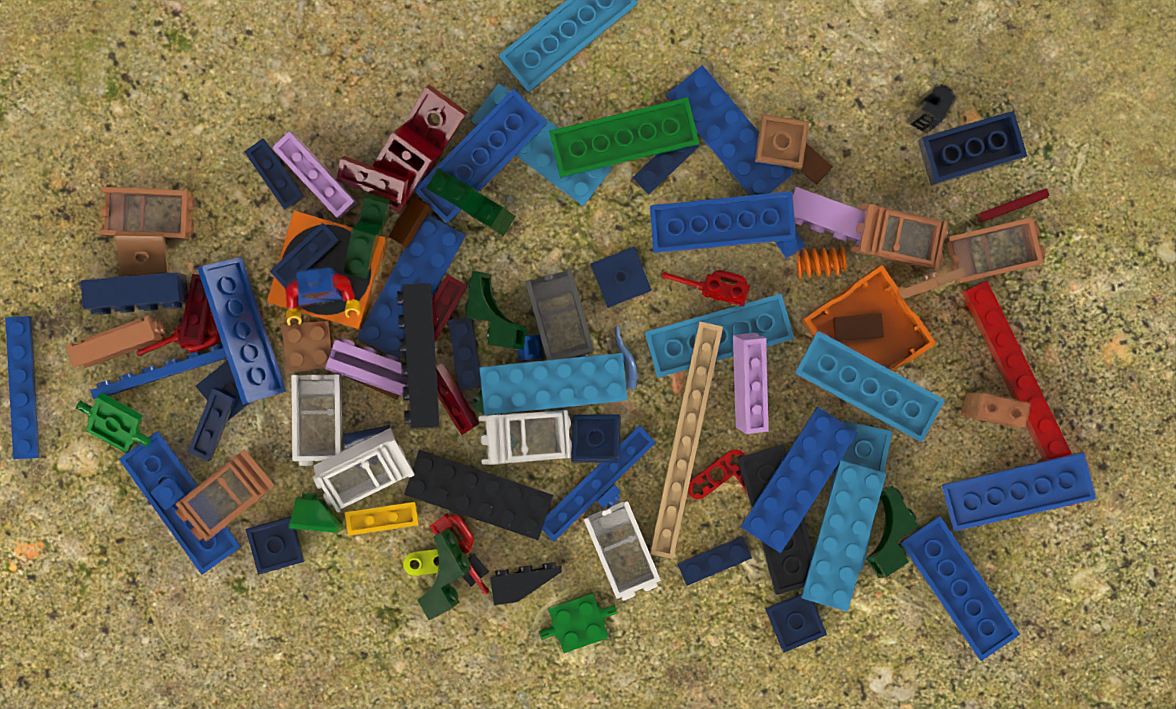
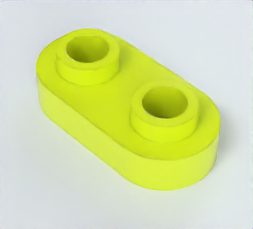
[403,548,439,576]

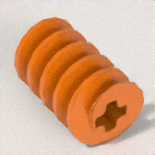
[796,246,846,279]

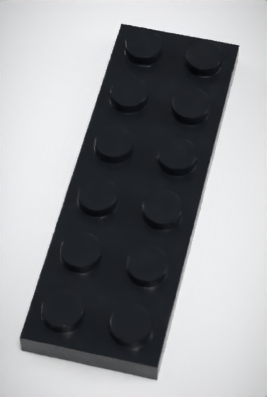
[737,444,813,595]
[404,450,554,540]

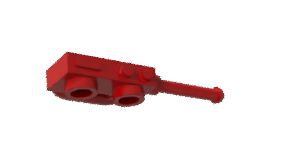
[661,270,750,307]
[136,312,220,356]
[429,513,489,594]

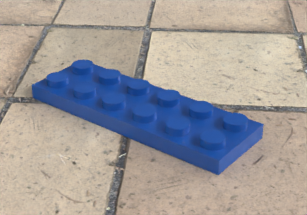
[666,65,793,195]
[415,89,548,223]
[650,191,796,253]
[357,215,466,359]
[197,257,286,405]
[740,407,858,553]
[119,431,242,575]
[942,452,1097,531]
[900,515,1020,661]

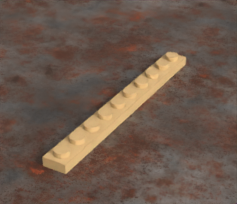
[650,321,723,559]

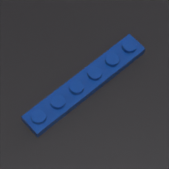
[5,316,40,460]
[90,344,227,399]
[543,425,656,542]

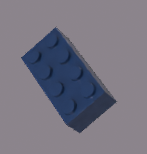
[918,110,1027,186]
[81,272,188,315]

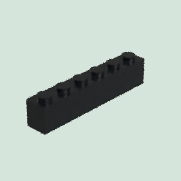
[397,283,440,430]

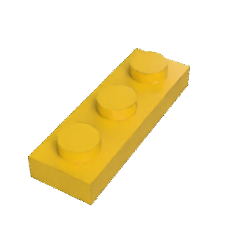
[344,501,419,536]

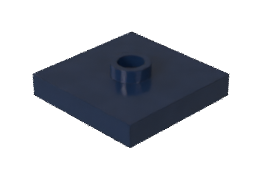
[591,247,652,308]
[196,360,251,422]
[571,414,621,463]
[246,516,305,575]
[765,593,827,653]

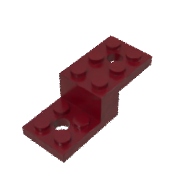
[373,84,468,214]

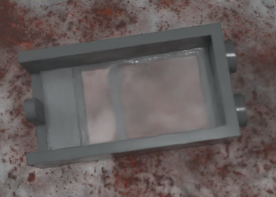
[525,268,594,361]

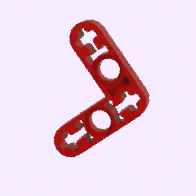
[688,449,746,499]

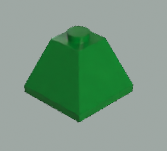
[289,493,344,533]

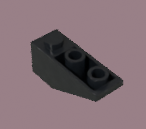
[490,562,562,605]

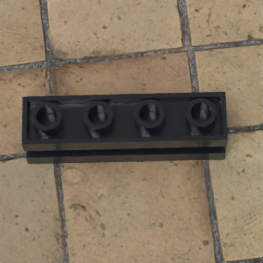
[906,84,957,134]

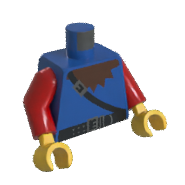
[285,268,360,325]

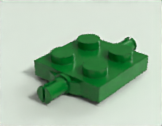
[75,393,152,453]
[539,592,618,653]

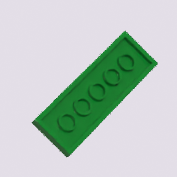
[549,97,699,178]

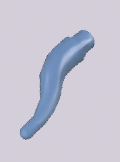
[615,326,638,389]

